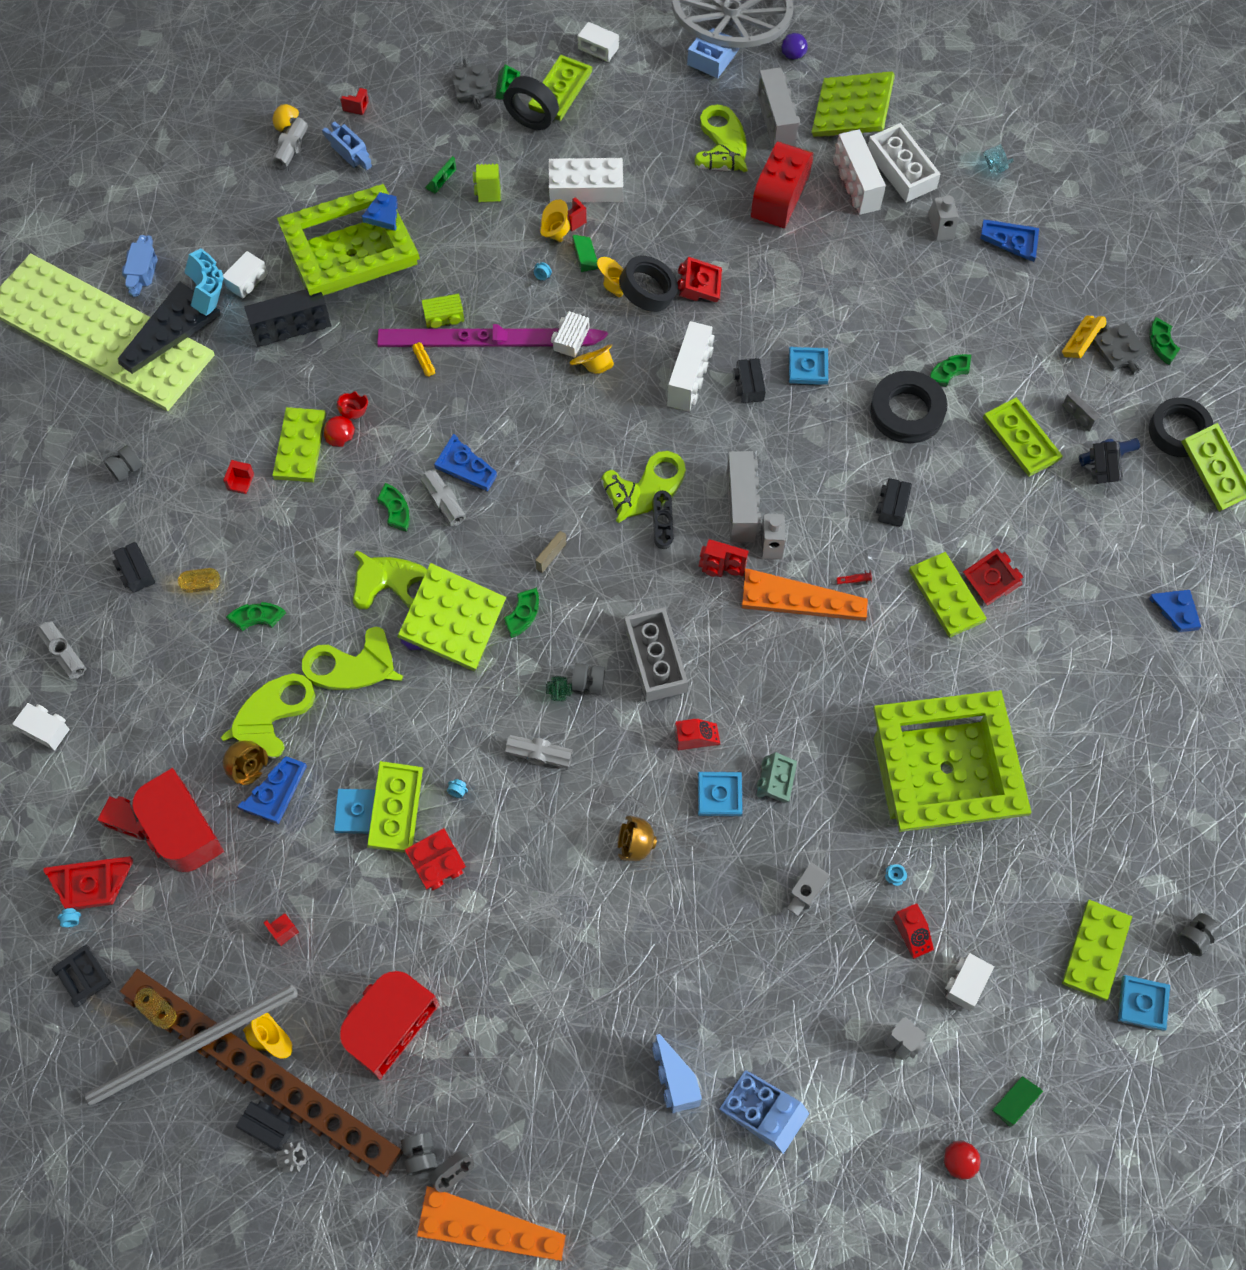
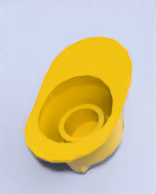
[540,199,570,242]
[597,257,624,297]
[570,344,614,374]
[243,1013,292,1059]

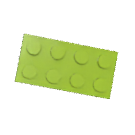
[528,55,592,121]
[983,397,1063,477]
[273,407,326,483]
[1181,423,1246,512]
[909,552,987,638]
[367,761,423,853]
[1061,899,1132,1001]

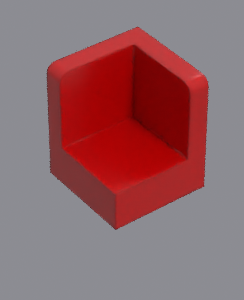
[340,88,369,115]
[567,197,587,231]
[223,460,254,494]
[263,913,299,946]

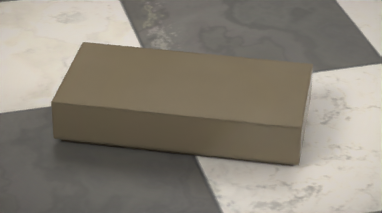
[535,531,567,573]

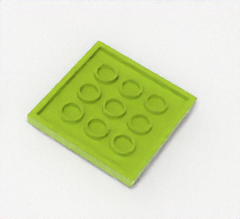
[812,71,895,137]
[397,563,506,671]

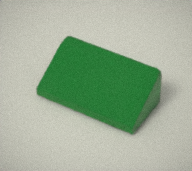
[495,64,520,100]
[425,156,456,194]
[572,235,599,272]
[992,1076,1043,1127]

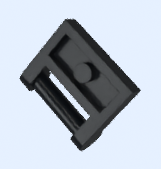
[51,945,111,1007]

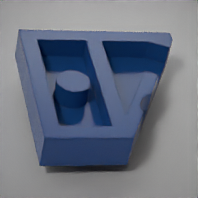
[362,192,398,231]
[1149,590,1201,632]

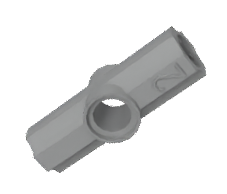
[272,117,308,170]
[421,470,466,526]
[36,621,87,680]
[505,735,573,769]

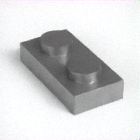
[1062,391,1100,431]

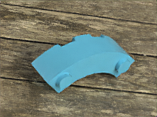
[184,249,223,316]

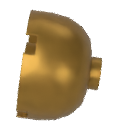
[223,740,268,785]
[617,816,657,861]

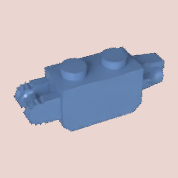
[322,121,372,170]
[122,235,158,297]

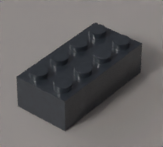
[244,289,331,347]

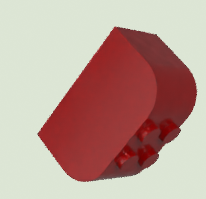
[751,141,813,229]
[133,768,225,872]
[340,971,439,1080]

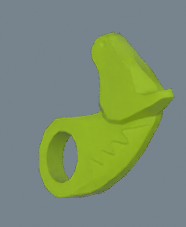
[353,551,427,609]

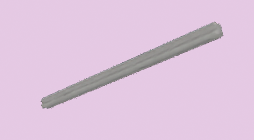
[85,985,298,1105]

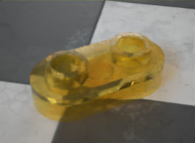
[178,568,221,593]
[134,988,176,1029]

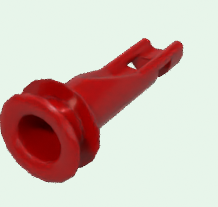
[837,570,872,585]

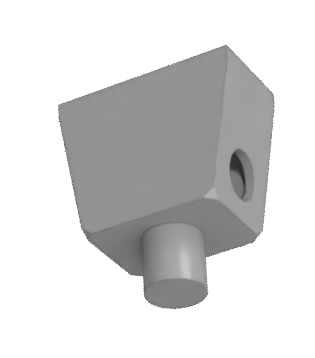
[928,195,959,242]
[761,514,785,559]
[787,862,830,916]

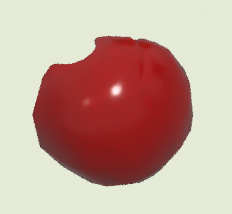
[336,391,369,420]
[324,415,355,447]
[944,1140,981,1180]

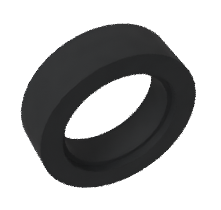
[503,76,559,130]
[619,256,678,312]
[1149,397,1214,457]

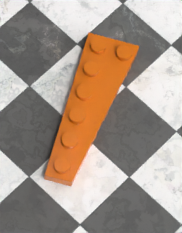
[742,569,868,621]
[417,1186,566,1261]

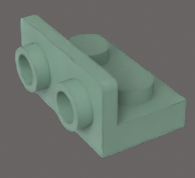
[756,752,797,803]

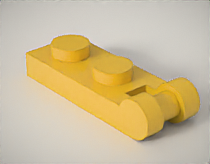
[1062,315,1106,358]

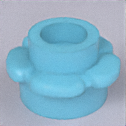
[534,262,552,280]
[447,779,468,798]
[885,864,907,886]
[57,908,81,928]

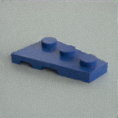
[980,219,1039,262]
[434,434,497,492]
[237,756,307,824]

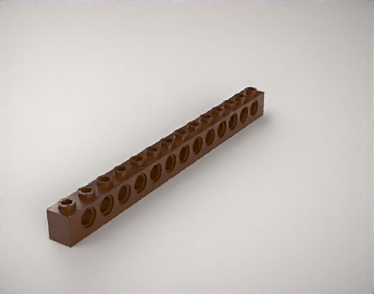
[120,968,403,1178]

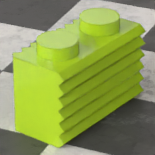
[473,163,501,202]
[422,293,464,328]

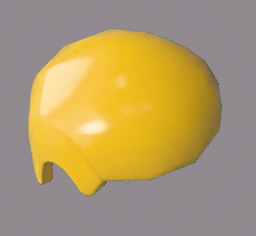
[272,104,299,132]

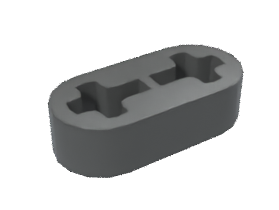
[430,1151,474,1192]

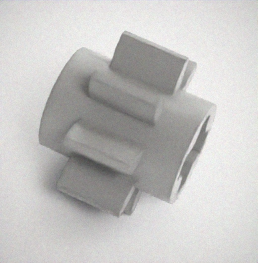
[277,1142,306,1173]

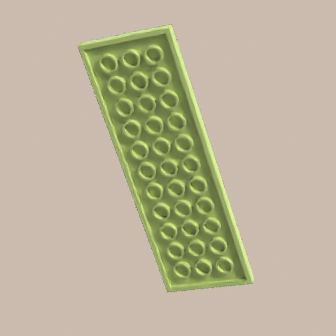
[0,253,214,411]

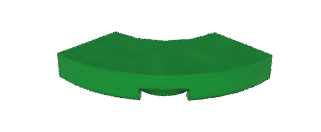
[1149,317,1180,365]
[930,354,971,387]
[377,483,410,532]
[504,587,539,638]
[226,602,286,631]

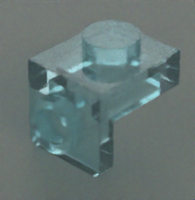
[983,144,1014,173]

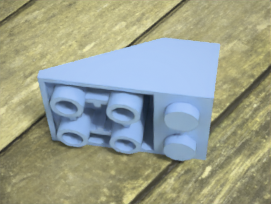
[687,29,740,78]
[652,1034,702,1113]
[720,1070,809,1154]

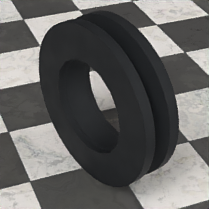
[870,370,948,444]

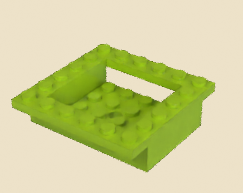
[277,184,420,296]
[873,690,1032,832]

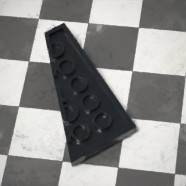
[118,281,221,374]

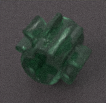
[546,676,572,701]

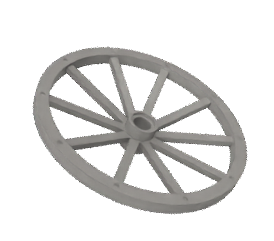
[671,0,793,48]

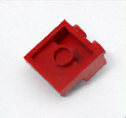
[678,257,722,303]
[698,539,749,577]
[963,548,1023,606]
[405,828,466,891]

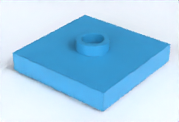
[789,347,828,385]
[698,772,743,816]
[334,789,375,834]
[1118,975,1170,1031]

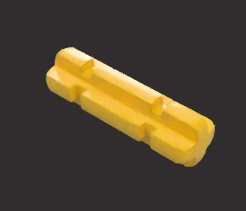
[412,342,435,377]

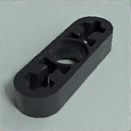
[652,490,674,549]

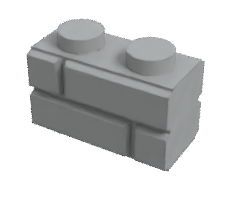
[884,1017,926,1060]

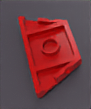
[44,856,133,910]

